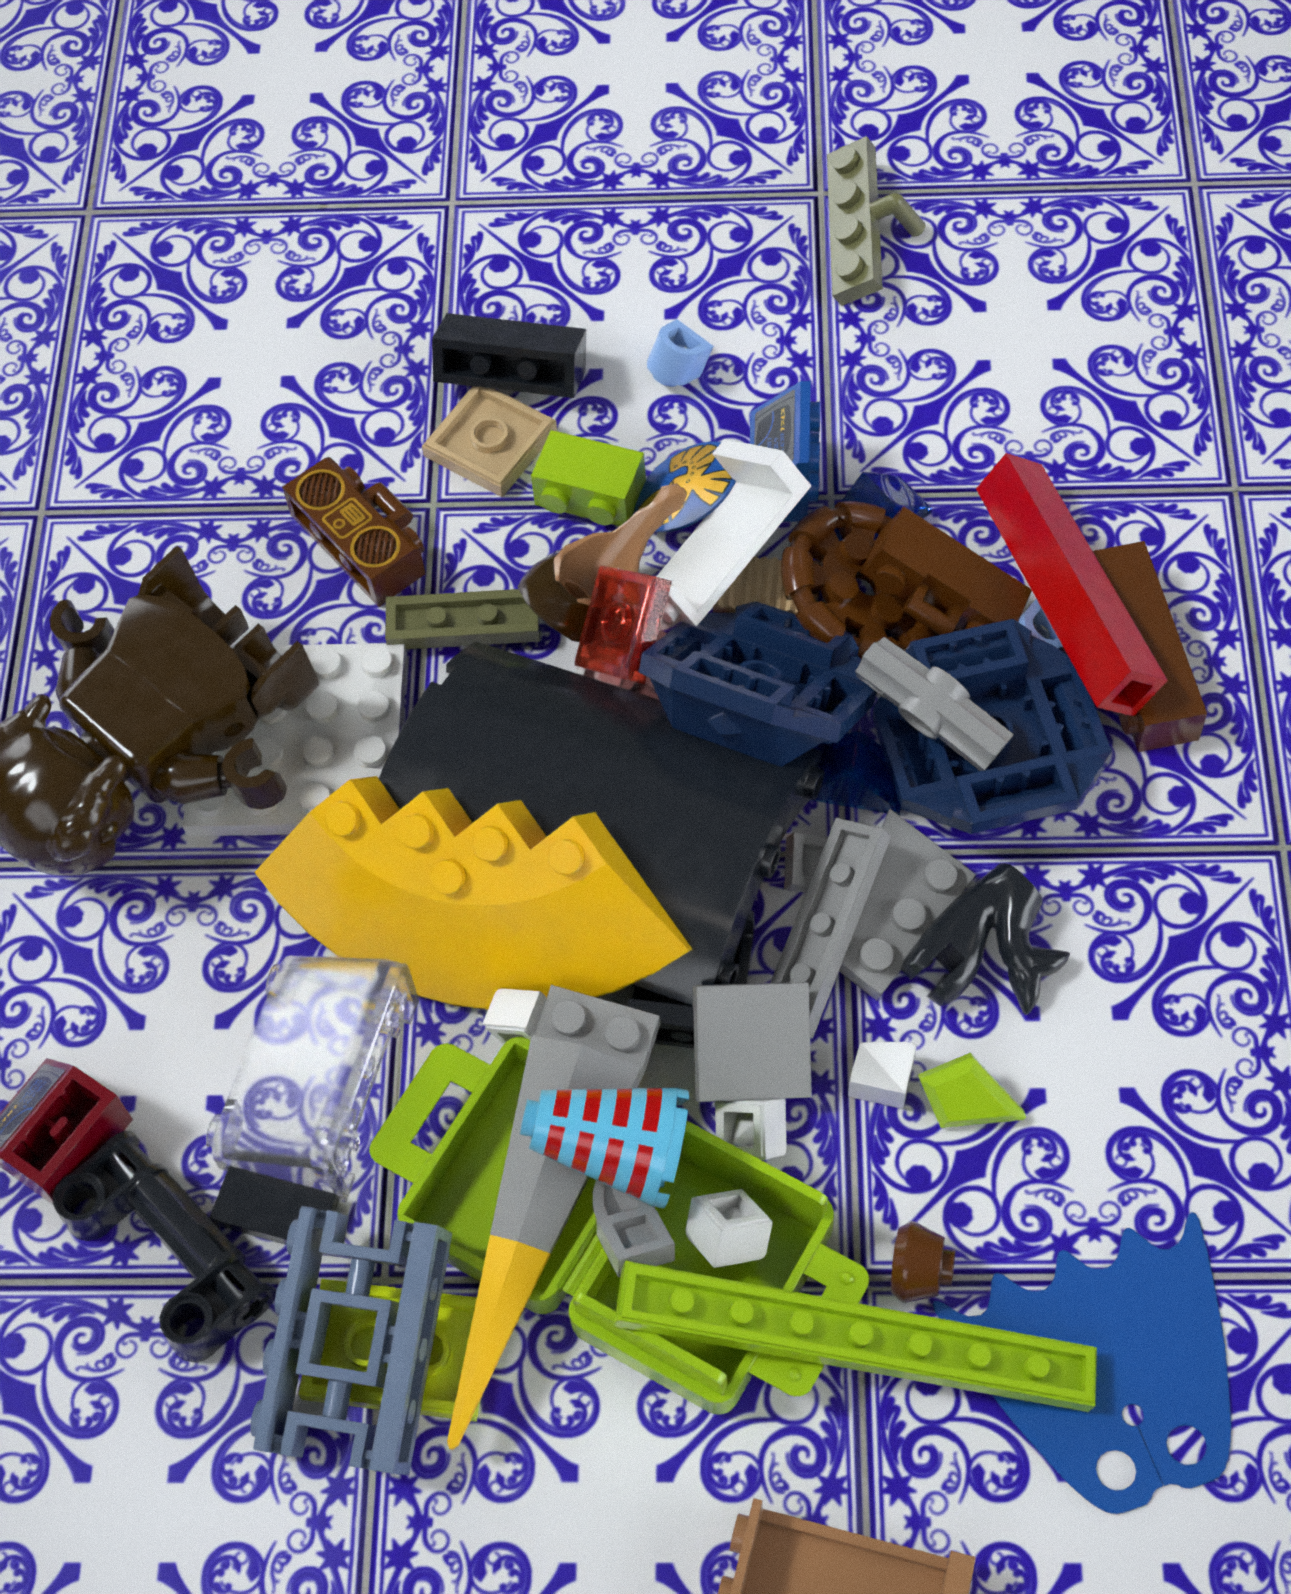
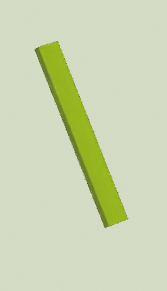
[614,1261,1097,1412]

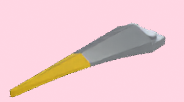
[447,985,661,1450]

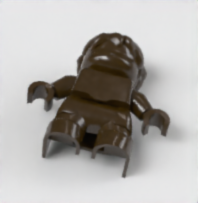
[0,546,320,876]

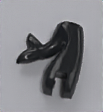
[900,863,1070,1015]

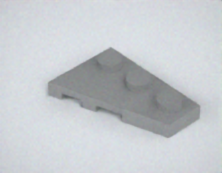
[839,809,976,1001]

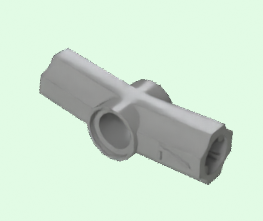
[855,637,1014,771]

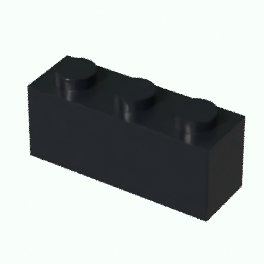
[432,313,586,398]

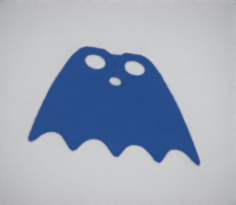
[933,1212,1231,1514]

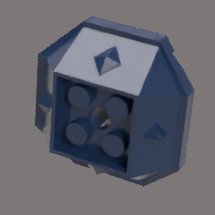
[639,601,877,767]
[872,619,1112,834]

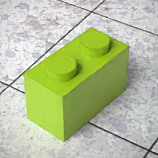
[531,430,646,526]

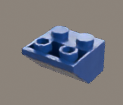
[750,381,820,522]

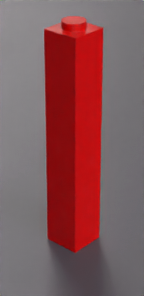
[976,453,1168,716]

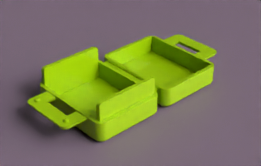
[369,1037,869,1415]

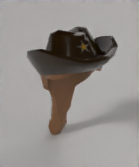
[517,483,687,645]

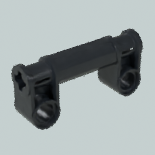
[53,1131,277,1362]

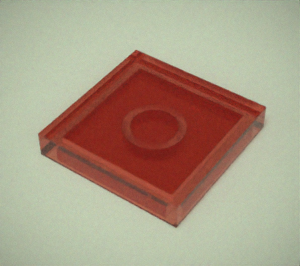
[574,565,672,684]

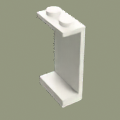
[611,439,811,627]

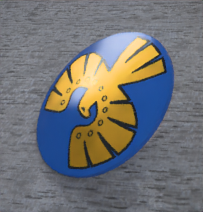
[634,441,736,532]

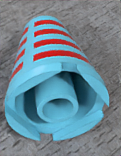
[520,1088,689,1208]

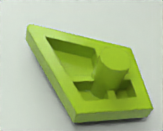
[918,1052,1026,1128]

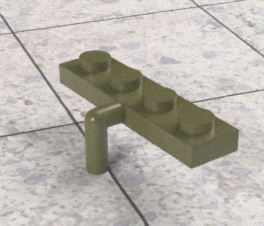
[827,136,926,306]

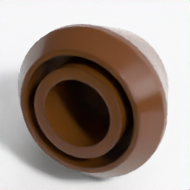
[891,1221,955,1303]

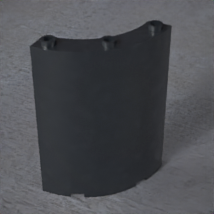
[379,641,825,1006]

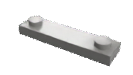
[770,818,891,1039]

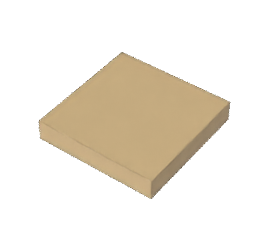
[422,386,557,498]

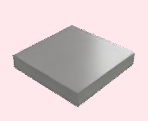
[693,982,812,1102]

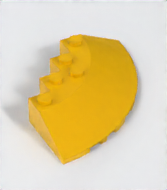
[254,776,692,1010]

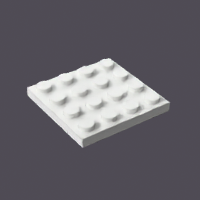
[183,643,407,836]

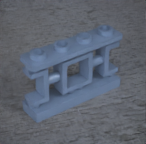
[250,1206,453,1475]

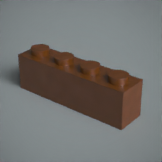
[1093,541,1207,752]

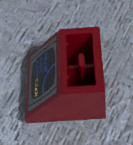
[0,1058,133,1204]

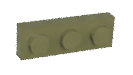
[385,589,540,649]

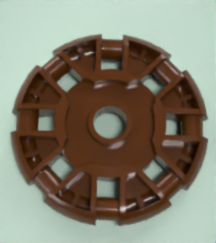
[781,501,939,659]

